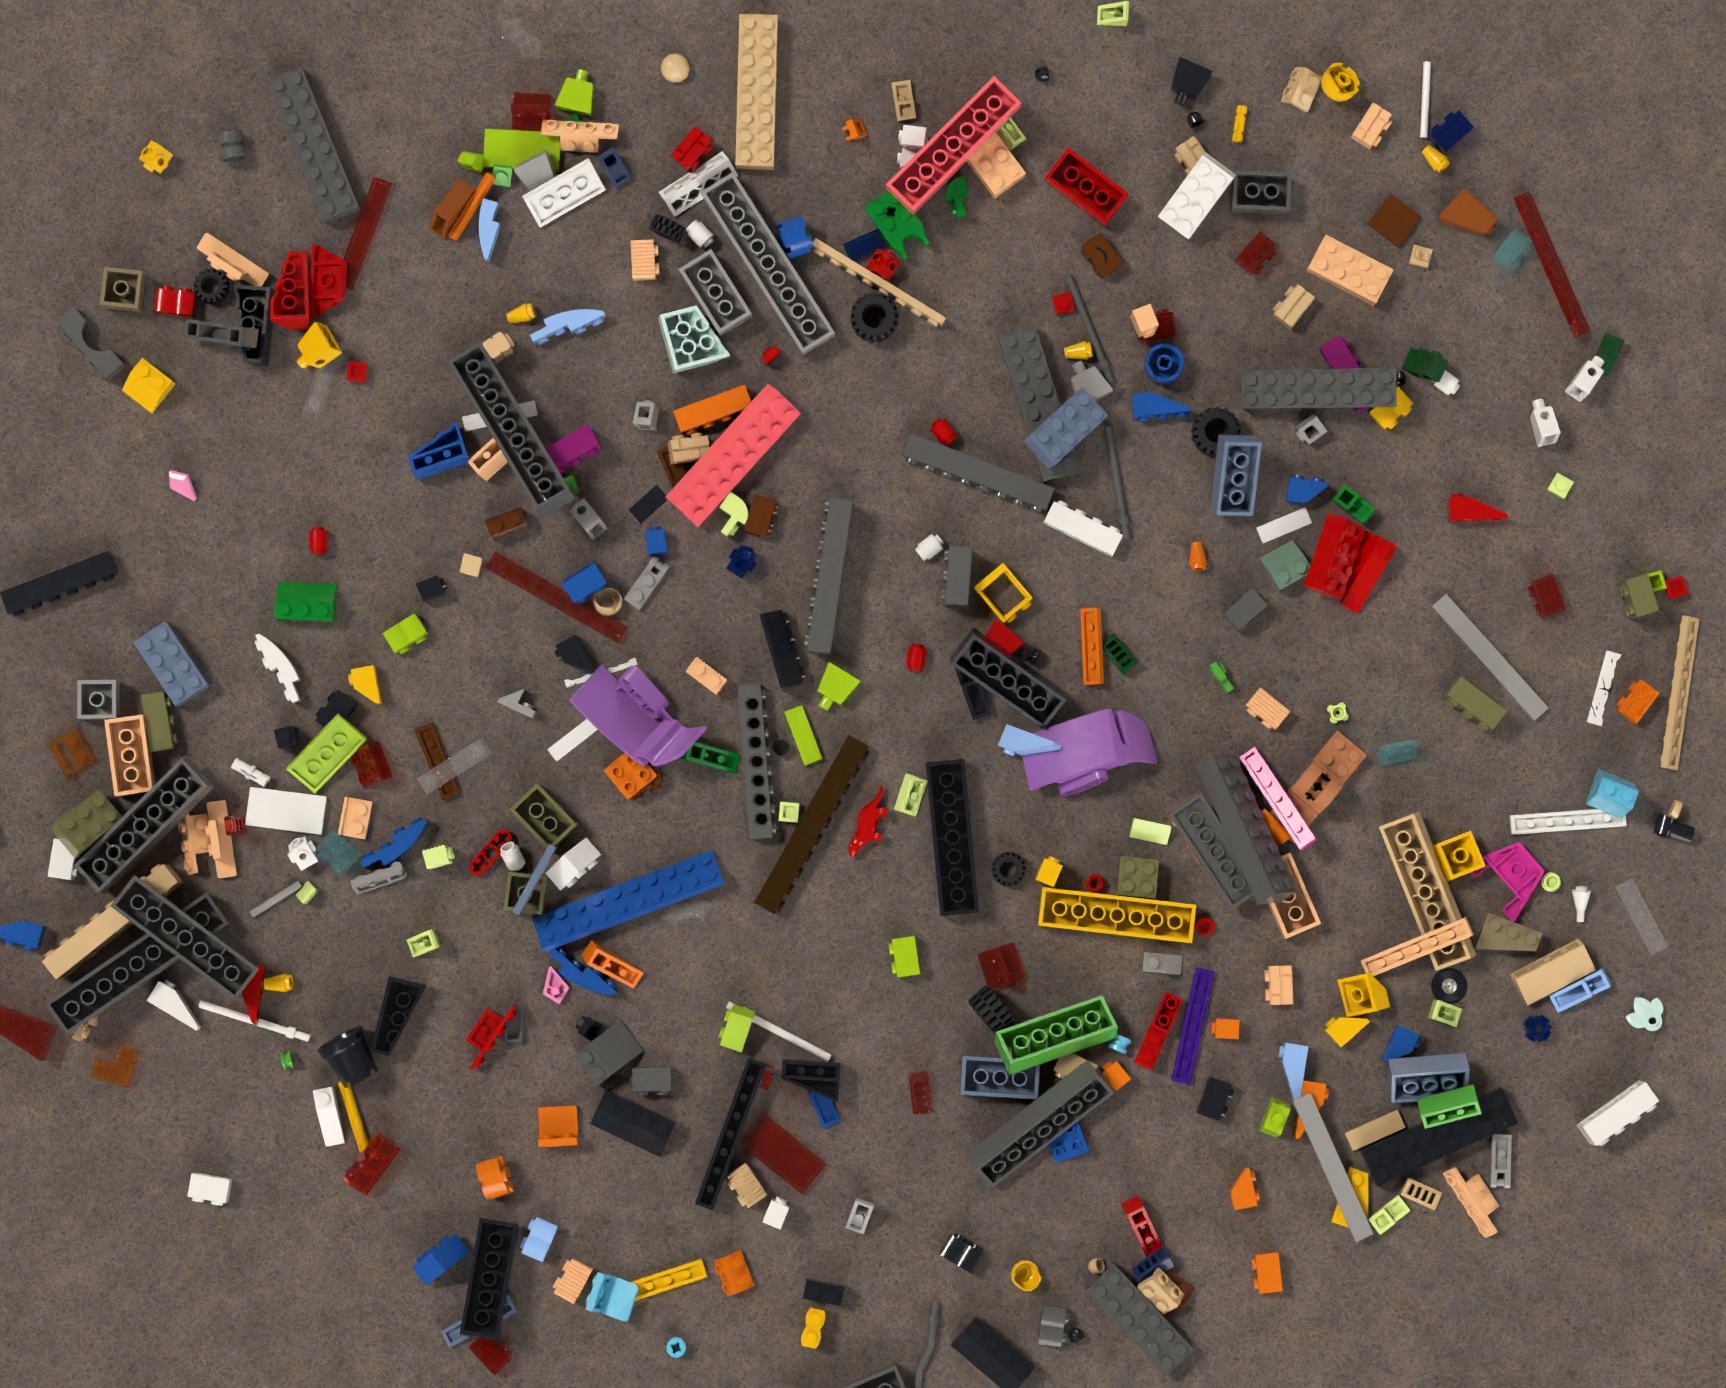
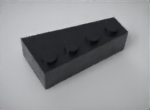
[234,284,275,367]

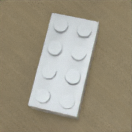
[1158,152,1236,239]
[1576,1081,1659,1146]

